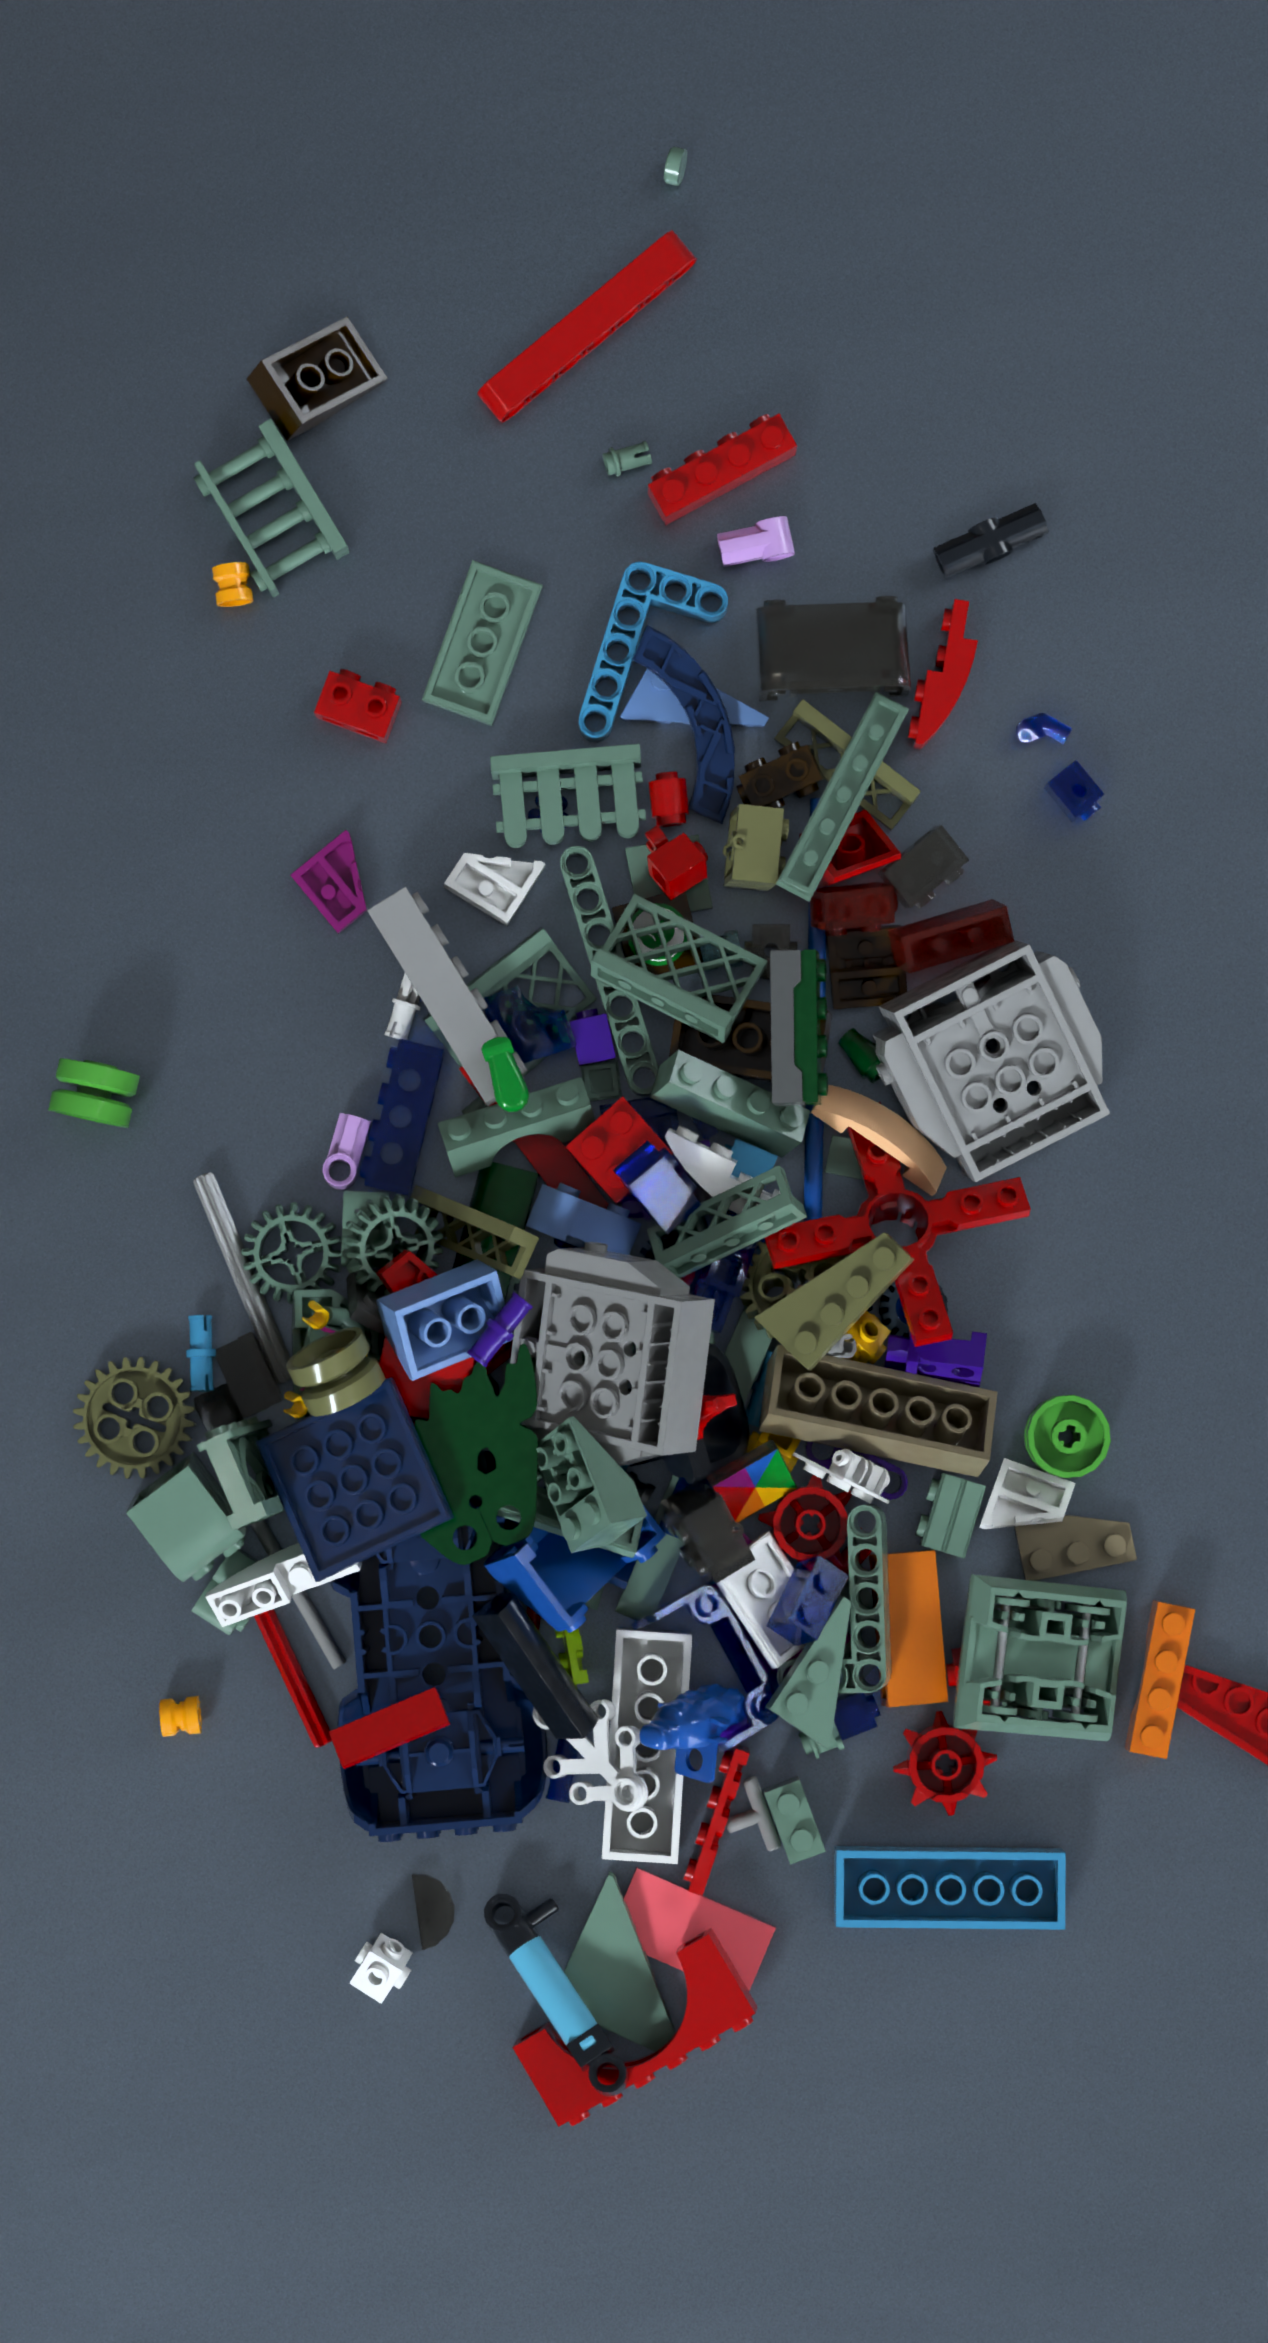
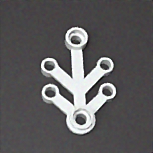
[533,1699,648,1812]

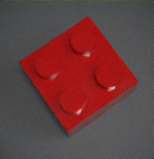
[566,1096,673,1205]

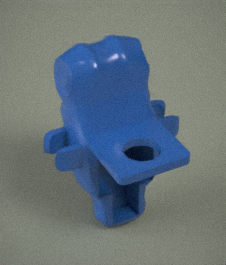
[639,1684,750,1783]

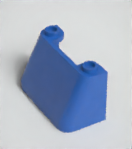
[484,1505,666,1633]

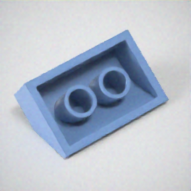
[376,1259,513,1381]

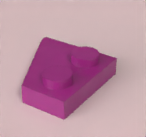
[290,830,367,934]

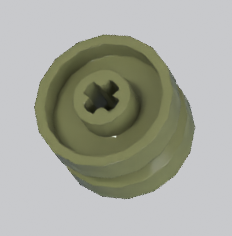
[286,1327,385,1417]

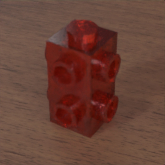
[810,882,898,936]

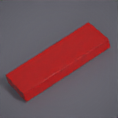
[329,1687,451,1769]

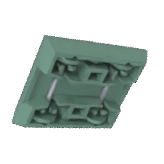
[953,1574,1127,1741]

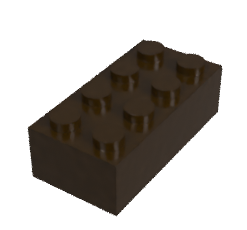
[669,991,832,1082]

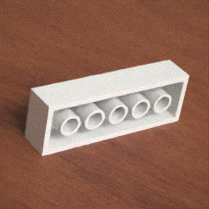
[602,1627,692,1864]

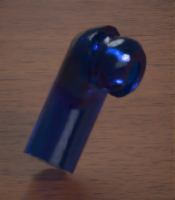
[1016,713,1072,745]

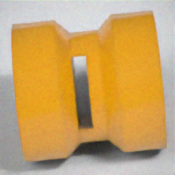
[212,562,254,607]
[159,1696,202,1737]

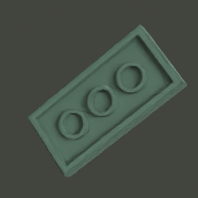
[422,560,543,726]

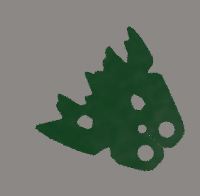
[415,1344,538,1565]

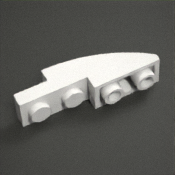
[665,1126,781,1214]
[205,1543,362,1627]

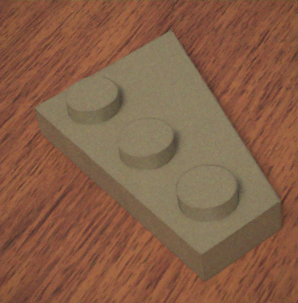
[1014,1515,1137,1581]

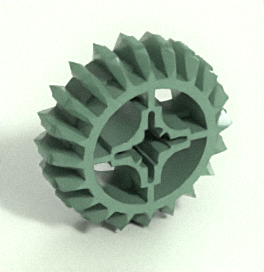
[342,1194,443,1296]
[241,1202,342,1304]

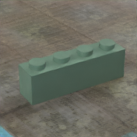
[650,1050,810,1158]

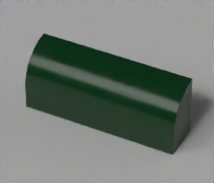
[452,1162,539,1302]

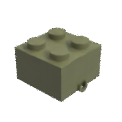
[722,804,789,892]

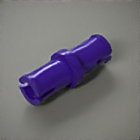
[467,1292,533,1367]

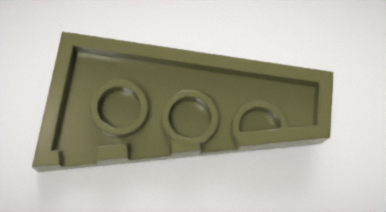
[754,1232,915,1371]

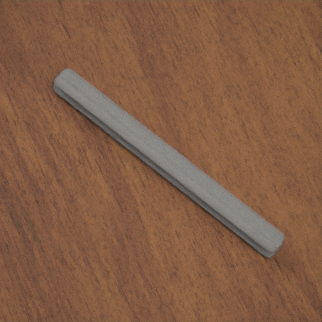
[193,1172,292,1384]

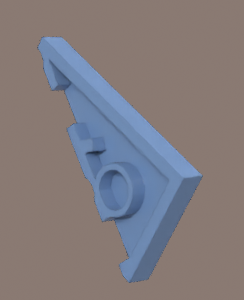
[620,669,769,727]

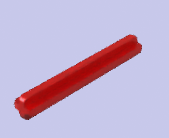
[254,1609,332,1748]

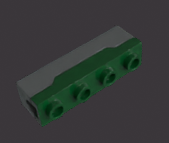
[770,949,828,1106]

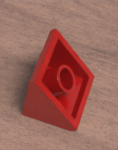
[799,810,901,889]

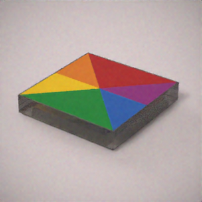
[706,1439,798,1526]

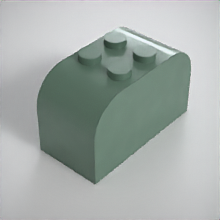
[126,1452,247,1582]

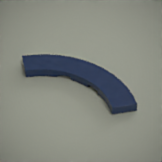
[631,625,735,824]

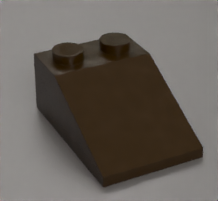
[247,316,388,441]

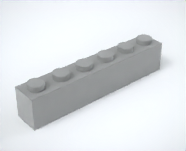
[367,887,528,1106]

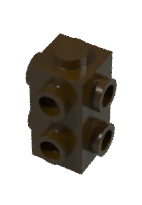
[736,741,824,808]

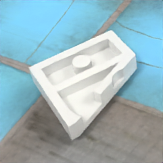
[443,853,546,926]
[979,1458,1076,1529]

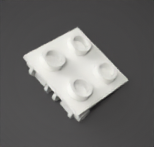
[793,1449,890,1504]

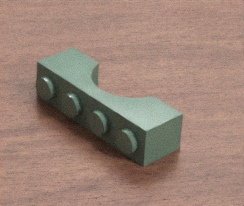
[438,1077,595,1178]

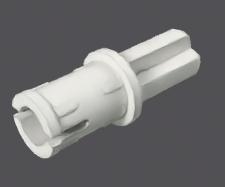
[384,973,421,1042]

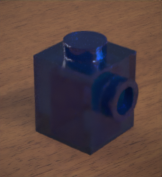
[1044,760,1105,822]
[834,1693,881,1741]

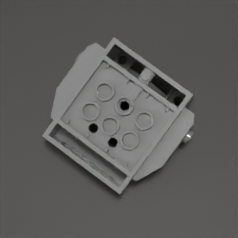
[873,939,1110,1182]
[510,1242,715,1466]

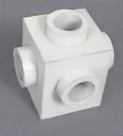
[350,1933,413,2004]

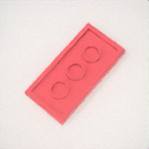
[623,1867,776,1991]

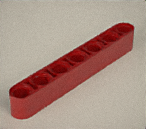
[477,230,697,423]

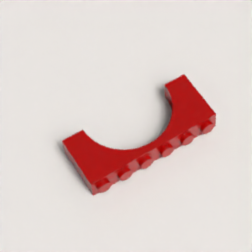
[512,1928,758,2127]

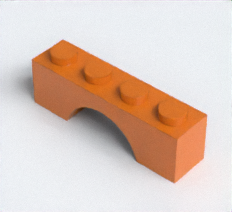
[1125,1600,1195,1759]

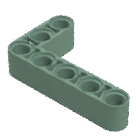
[777,1504,891,1693]

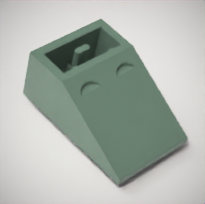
[537,1416,647,1553]

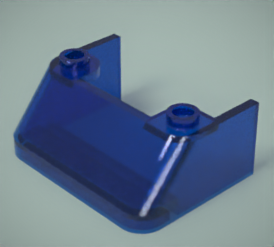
[631,1578,779,1753]

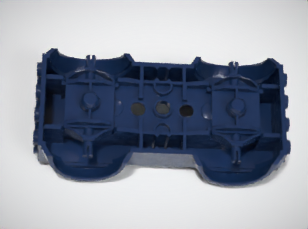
[330,1447,548,1842]

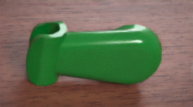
[481,1037,529,1112]

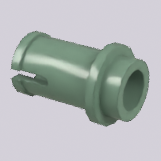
[602,441,652,477]

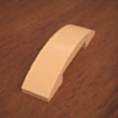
[811,1085,947,1196]

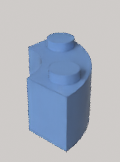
[526,1183,641,1255]

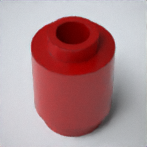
[648,771,689,827]

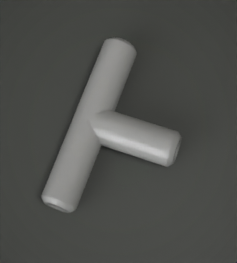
[726,1776,781,1851]

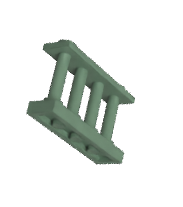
[193,418,350,598]

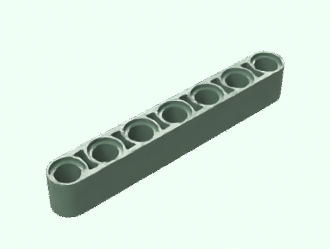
[560,846,659,1097]

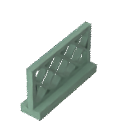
[591,894,768,1043]
[423,927,597,1067]

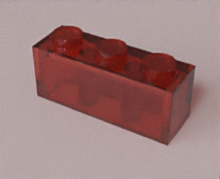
[888,899,1015,973]

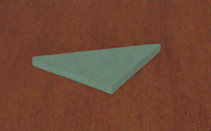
[564,1871,683,2064]

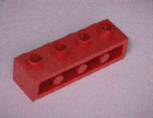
[648,413,797,526]

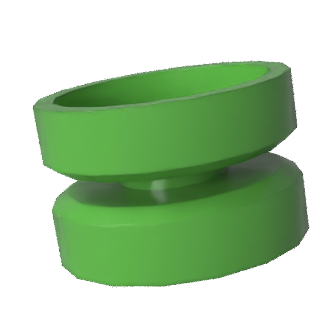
[48,1058,140,1128]
[1023,1395,1111,1478]

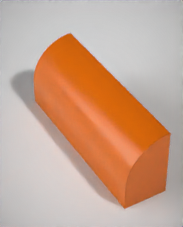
[869,1550,948,1707]

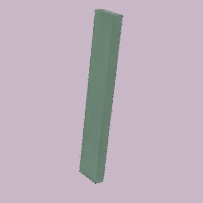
[776,692,909,902]

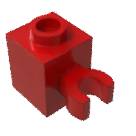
[645,825,708,900]

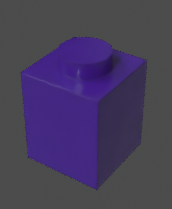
[569,1008,616,1066]

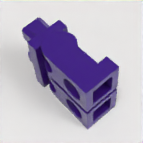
[884,1332,987,1387]

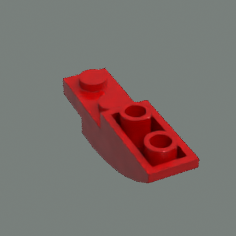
[908,599,978,750]

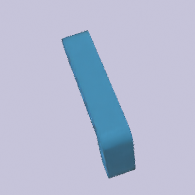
[579,561,728,743]

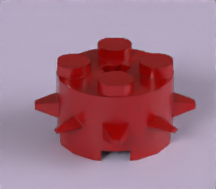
[758,1474,862,1576]
[893,1711,997,1816]

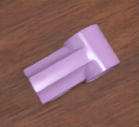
[717,516,795,567]
[322,1113,371,1190]

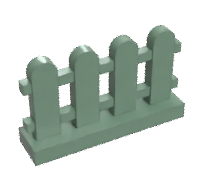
[490,743,646,848]

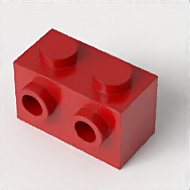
[314,669,402,743]

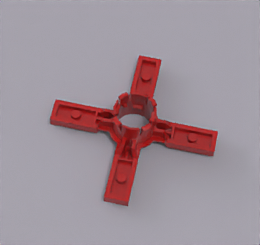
[765,1102,1031,1347]

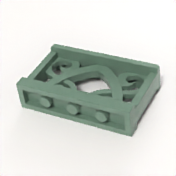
[197,1416,285,1530]

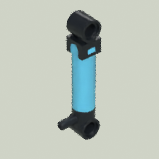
[484,1894,628,2096]

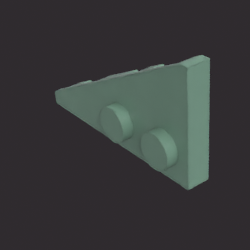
[765,1595,851,1749]

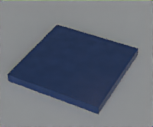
[256,1378,454,1582]

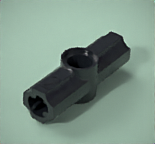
[933,503,1049,579]

